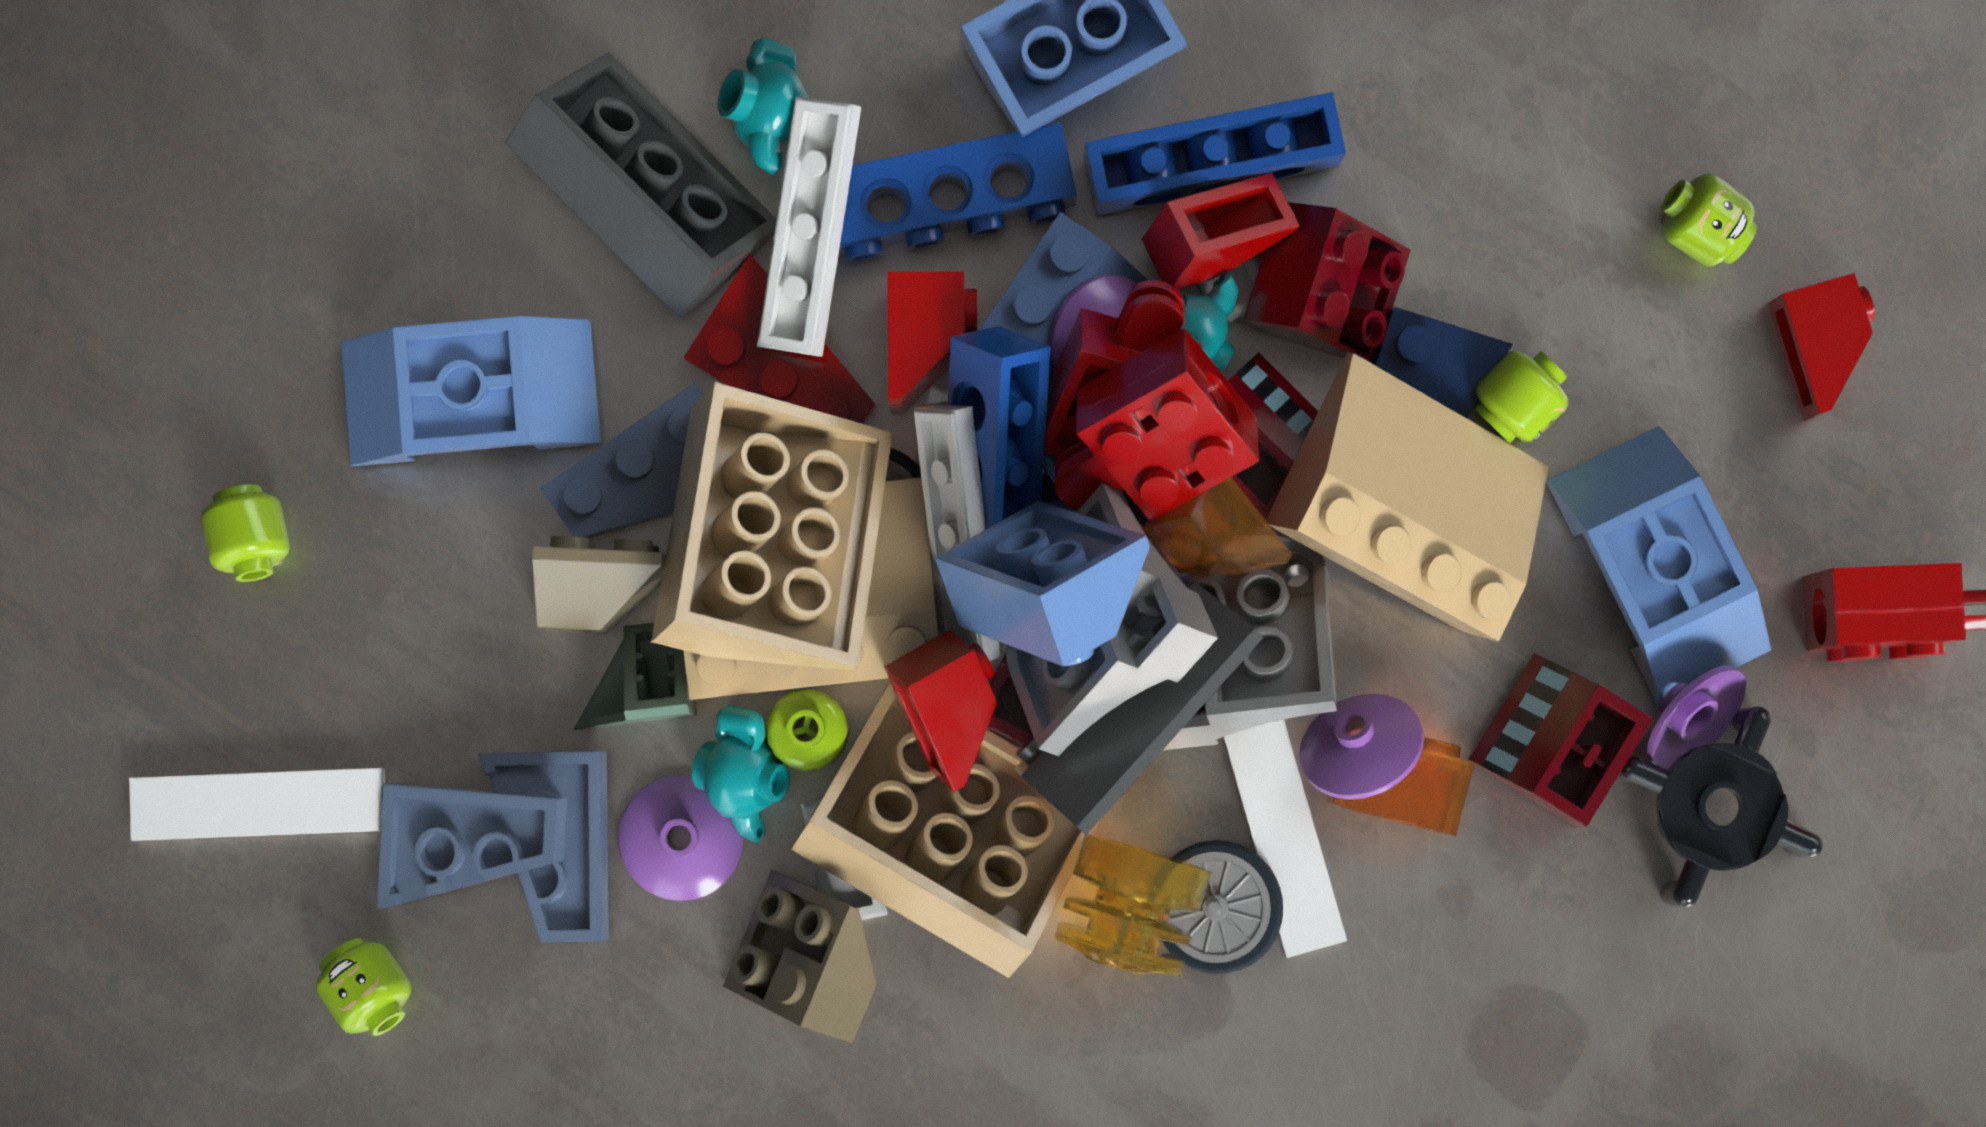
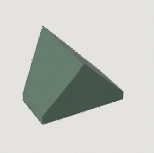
[573,623,697,730]

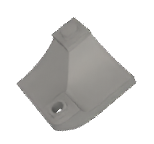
[1006,483,1218,756]
[1162,536,1337,751]

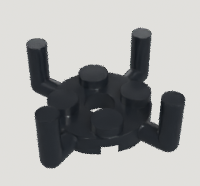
[1616,706,1823,908]

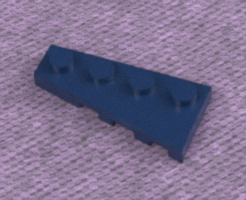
[1375,306,1513,419]

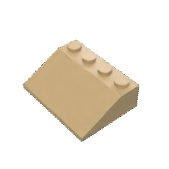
[1264,352,1549,642]
[651,382,893,671]
[683,477,941,700]
[791,682,1100,978]

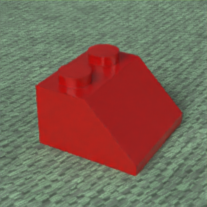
[887,271,977,414]

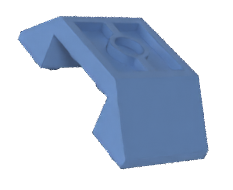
[341,316,601,467]
[1546,426,1772,705]

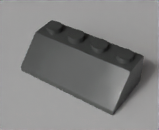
[504,52,776,318]
[1014,579,1264,835]

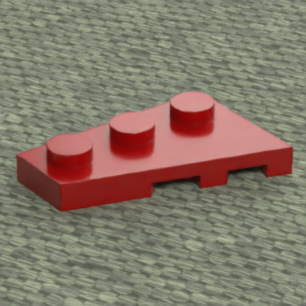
[684,254,876,424]

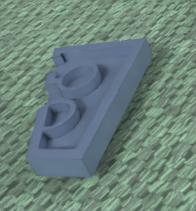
[541,382,703,538]
[478,751,609,943]
[377,783,568,910]

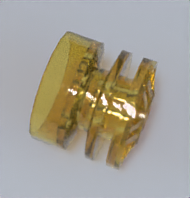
[1054,834,1212,977]

